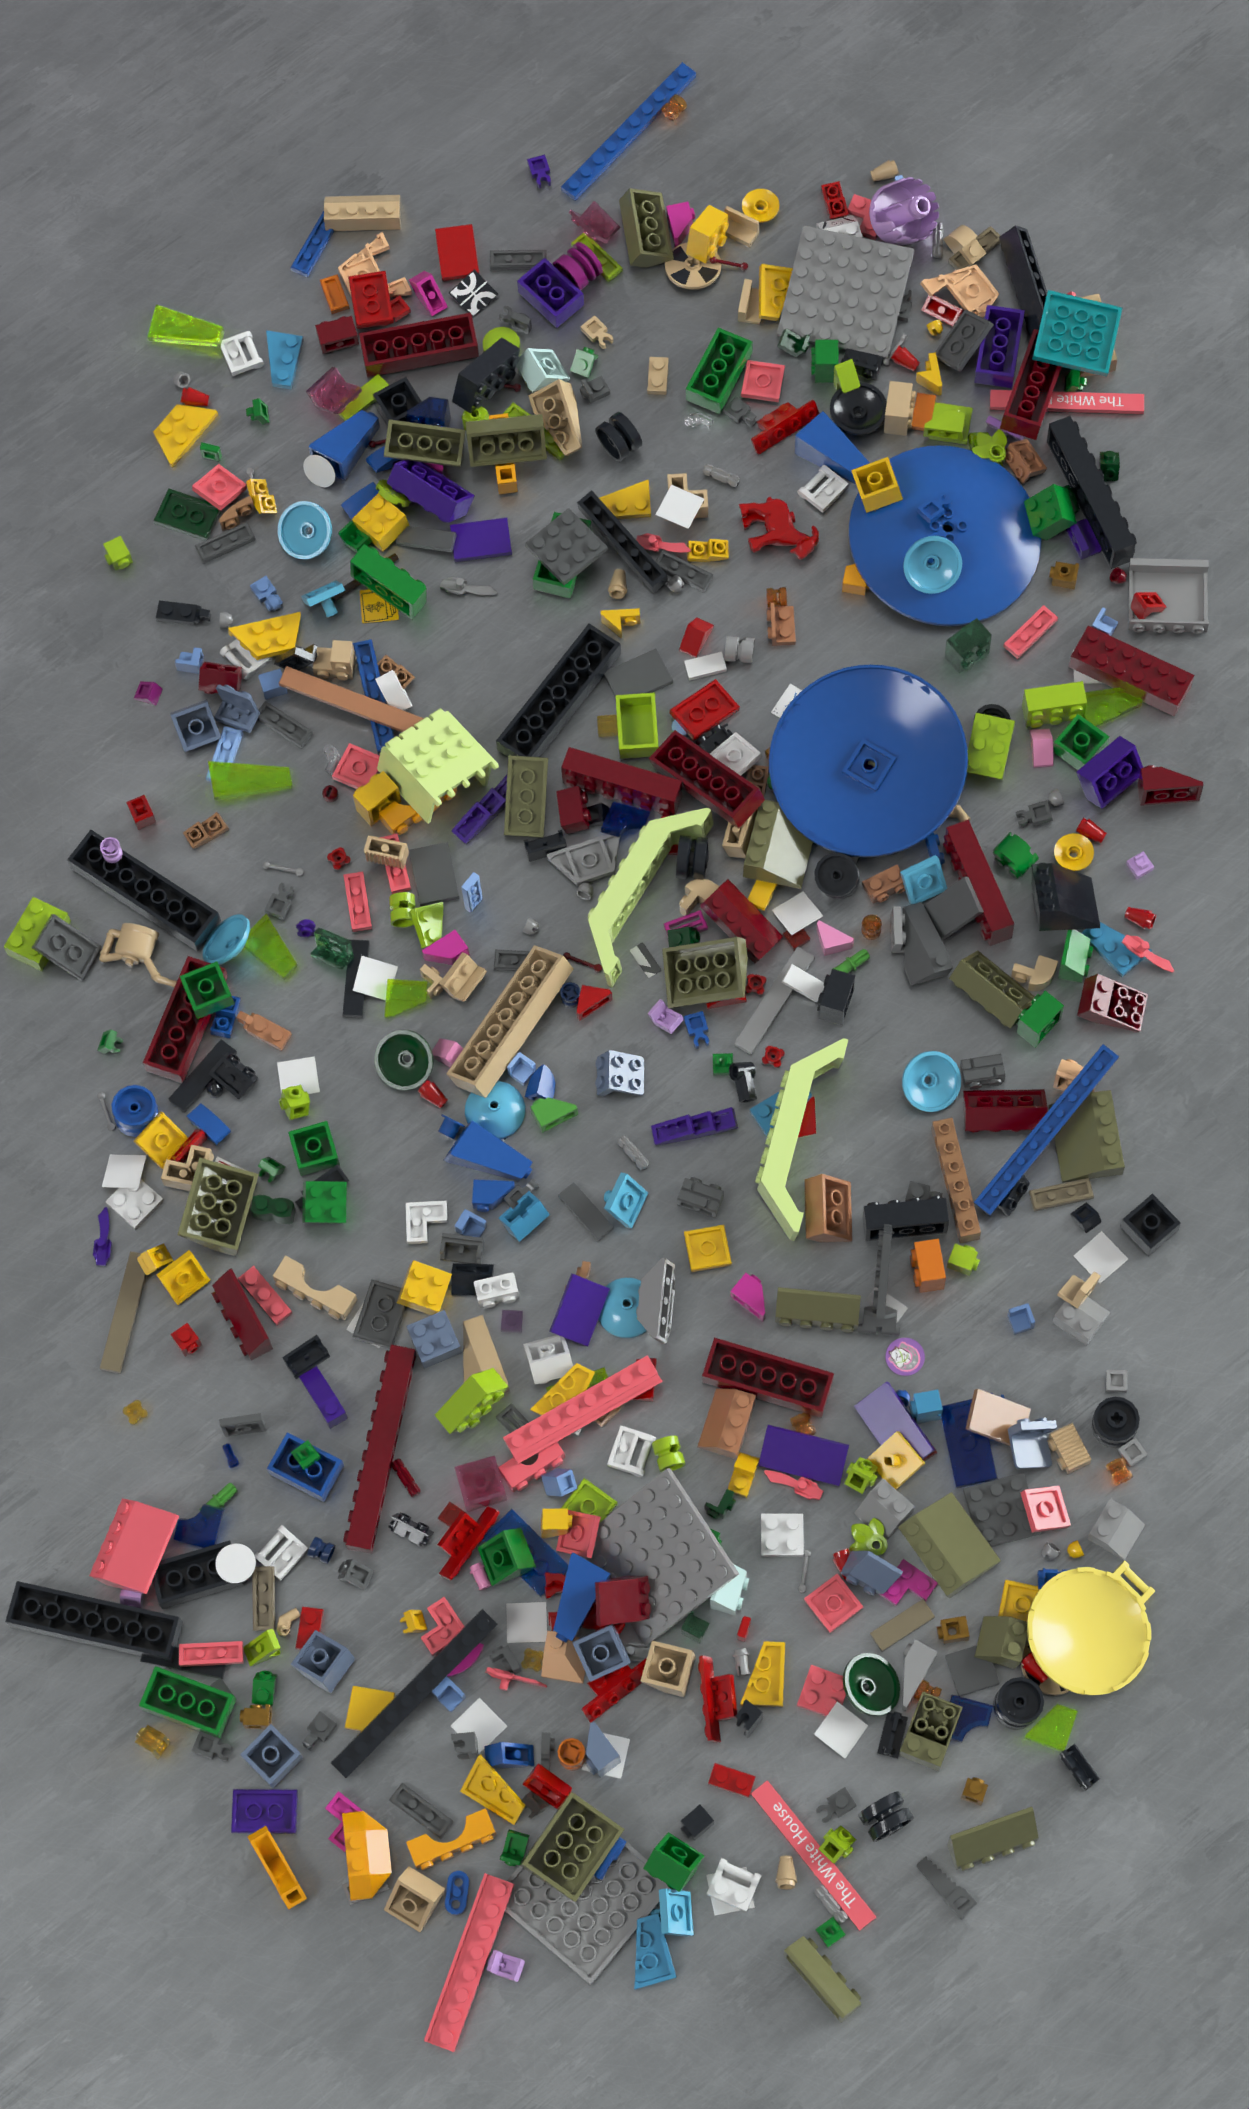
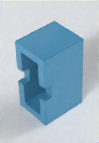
[499,1191,550,1242]
[909,1389,943,1424]

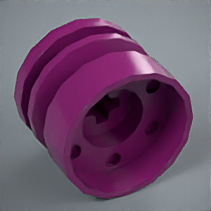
[553,242,603,291]

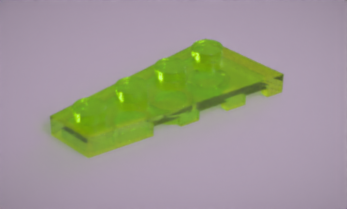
[147,305,225,347]
[208,761,292,800]

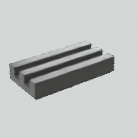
[496,1403,529,1433]

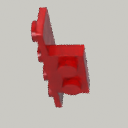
[751,400,820,455]
[437,1506,500,1580]
[698,1655,737,1743]
[581,1658,647,1722]

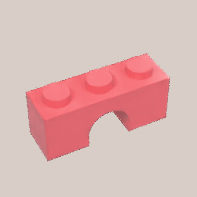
[498,1442,565,1492]

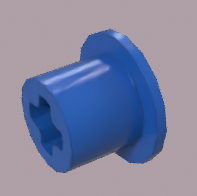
[438,1114,465,1139]

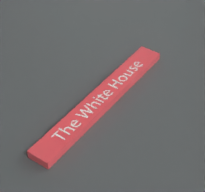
[990,390,1144,414]
[751,1780,876,1931]

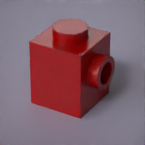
[170,1323,202,1357]

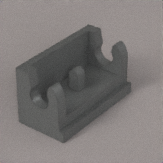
[440,1233,484,1264]
[451,1732,479,1761]

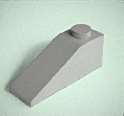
[902,1640,937,1711]

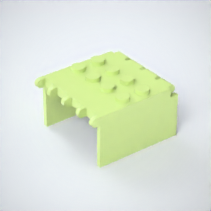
[377,708,499,824]

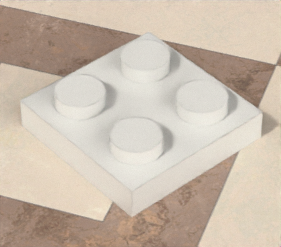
[710,732,763,776]
[106,1179,164,1230]
[761,1514,804,1557]

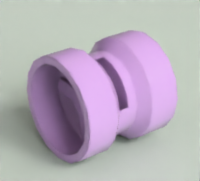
[100,837,123,863]

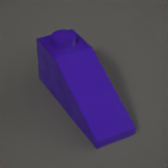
[299,1366,348,1429]

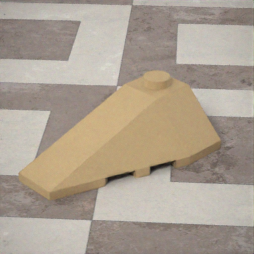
[529,379,582,456]
[463,1315,510,1393]

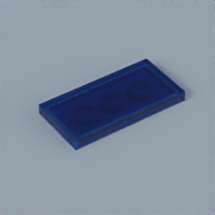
[941,1399,998,1488]
[483,1509,568,1597]

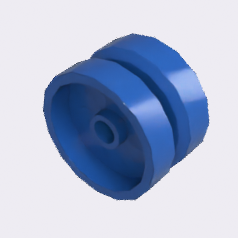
[111,1085,158,1137]

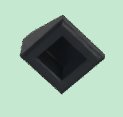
[587,803,610,827]
[1071,1202,1101,1233]

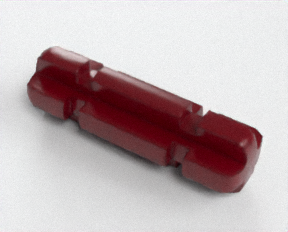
[391,1458,420,1497]

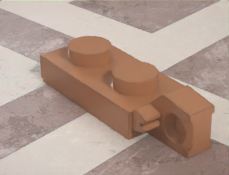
[236,1011,292,1051]

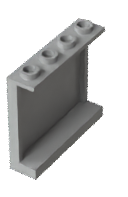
[1129,558,1209,634]

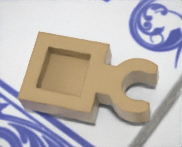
[580,316,613,349]

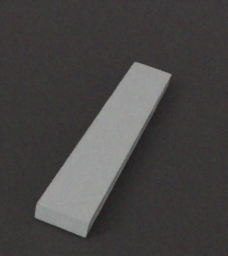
[734,947,815,1055]

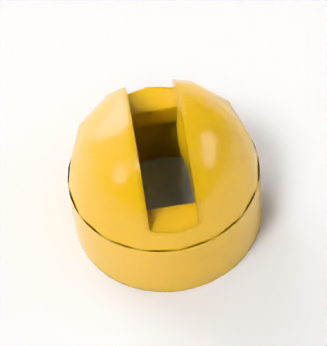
[926,320,943,336]
[1067,1540,1084,1558]

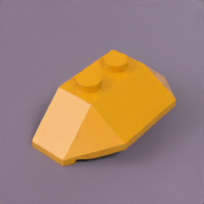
[342,1811,392,1901]

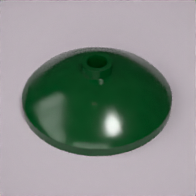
[374,1030,434,1090]
[843,1653,900,1717]

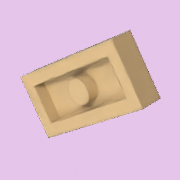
[647,357,669,395]

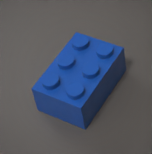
[267,1432,344,1502]

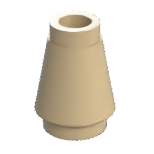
[870,160,899,182]
[608,569,627,599]
[775,1856,797,1890]

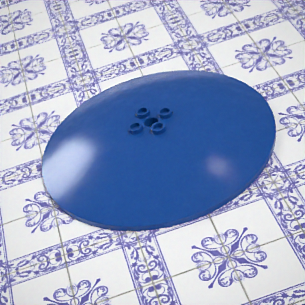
[849,446,1041,626]
[769,664,968,857]

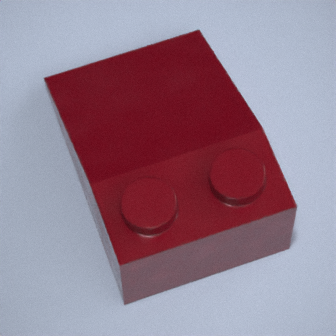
[1138,765,1204,806]
[595,1576,651,1626]

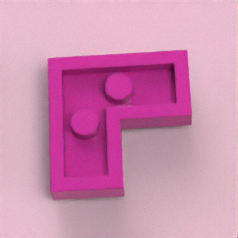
[879,1559,938,1606]
[325,1791,363,1853]

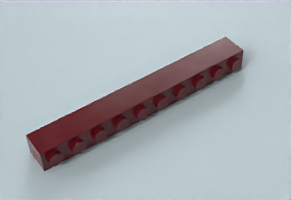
[343,1345,417,1554]

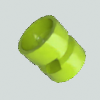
[389,892,415,928]
[652,1435,686,1473]

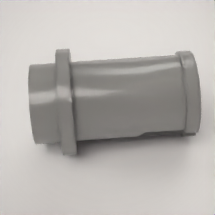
[732,1649,750,1676]

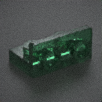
[310,927,354,969]

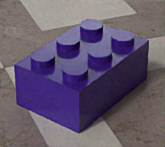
[517,258,584,328]
[1076,736,1144,809]

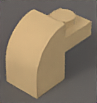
[943,225,986,266]
[679,879,720,916]
[1011,955,1058,991]

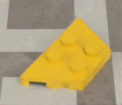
[153,404,218,468]
[228,612,301,660]

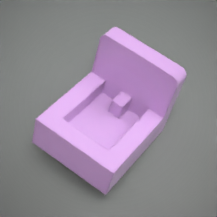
[648,1000,684,1034]
[487,1950,525,1982]

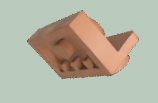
[1005,439,1047,484]
[766,603,796,646]
[862,865,905,904]

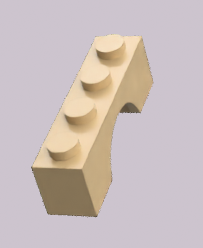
[273,1255,358,1320]

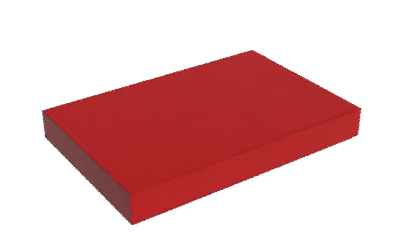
[435,224,479,281]
[348,271,394,329]
[669,679,740,741]

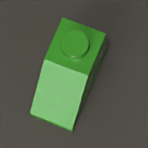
[530,1097,578,1133]

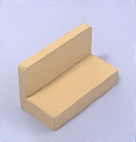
[724,206,759,247]
[738,279,761,325]
[1057,1272,1101,1309]

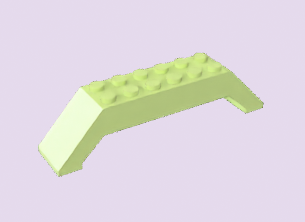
[587,808,714,988]
[755,1038,848,1241]

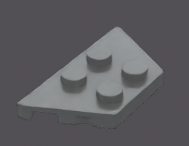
[547,830,620,886]

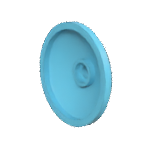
[278,501,332,560]
[903,536,962,594]
[203,914,250,965]
[902,1051,961,1112]
[465,1081,526,1139]
[598,1278,647,1338]

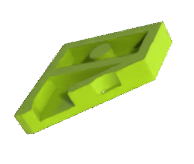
[410,902,443,948]

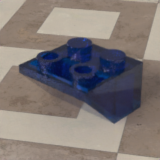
[406,397,451,428]

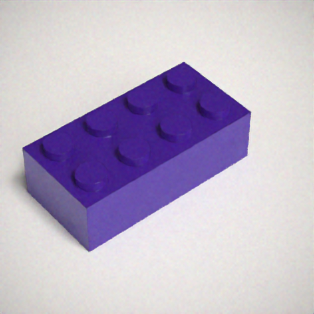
[974,305,1025,388]
[387,460,475,523]

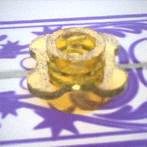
[123,1400,147,1425]
[521,1648,544,1672]

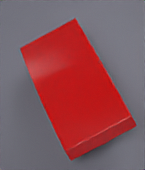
[821,181,849,220]

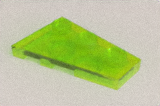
[244,913,297,980]

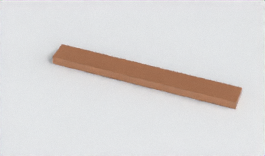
[279,666,424,732]

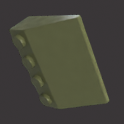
[743,800,813,889]
[662,937,748,1009]
[1049,1090,1125,1183]
[177,1157,259,1256]
[898,1492,1001,1598]
[520,1791,625,1902]
[947,1807,1039,1871]

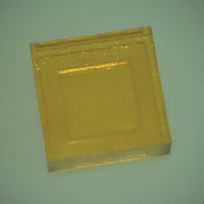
[597,715,618,737]

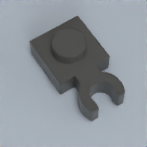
[898,290,912,322]
[1016,800,1053,827]
[264,883,294,920]
[192,1731,233,1761]
[541,1732,555,1771]
[816,1787,857,1823]

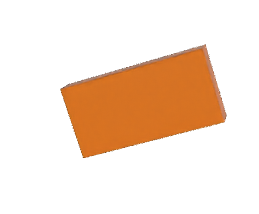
[320,274,350,314]
[911,392,936,431]

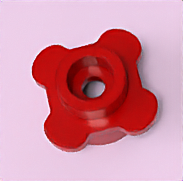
[327,847,351,870]
[745,974,767,995]
[762,1046,785,1068]

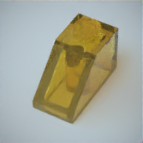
[135,1724,171,1760]

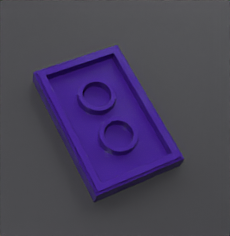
[450,518,512,562]
[549,1273,610,1347]
[231,1789,298,1834]

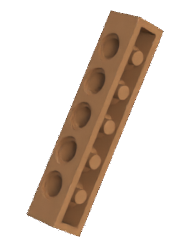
[931,1118,981,1244]

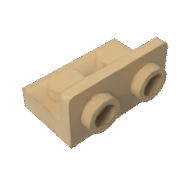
[439,952,487,1002]

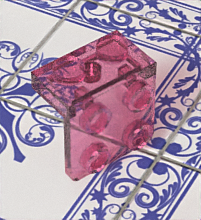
[569,201,621,244]
[306,367,362,414]

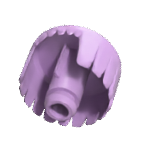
[869,177,939,246]

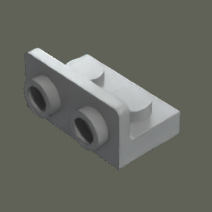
[890,907,906,953]

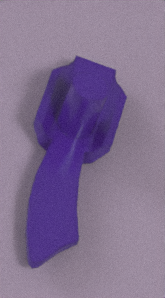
[93,1207,112,1266]

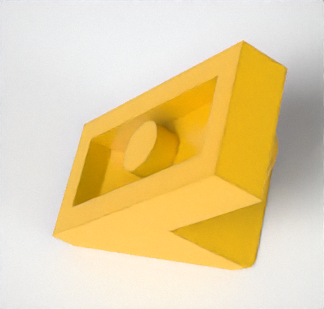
[916,352,942,396]
[601,608,640,638]
[137,1243,174,1275]
[728,1452,760,1498]

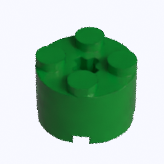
[993,832,1039,879]

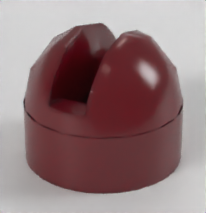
[1110,567,1127,584]
[322,785,339,802]

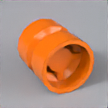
[557,1738,586,1771]

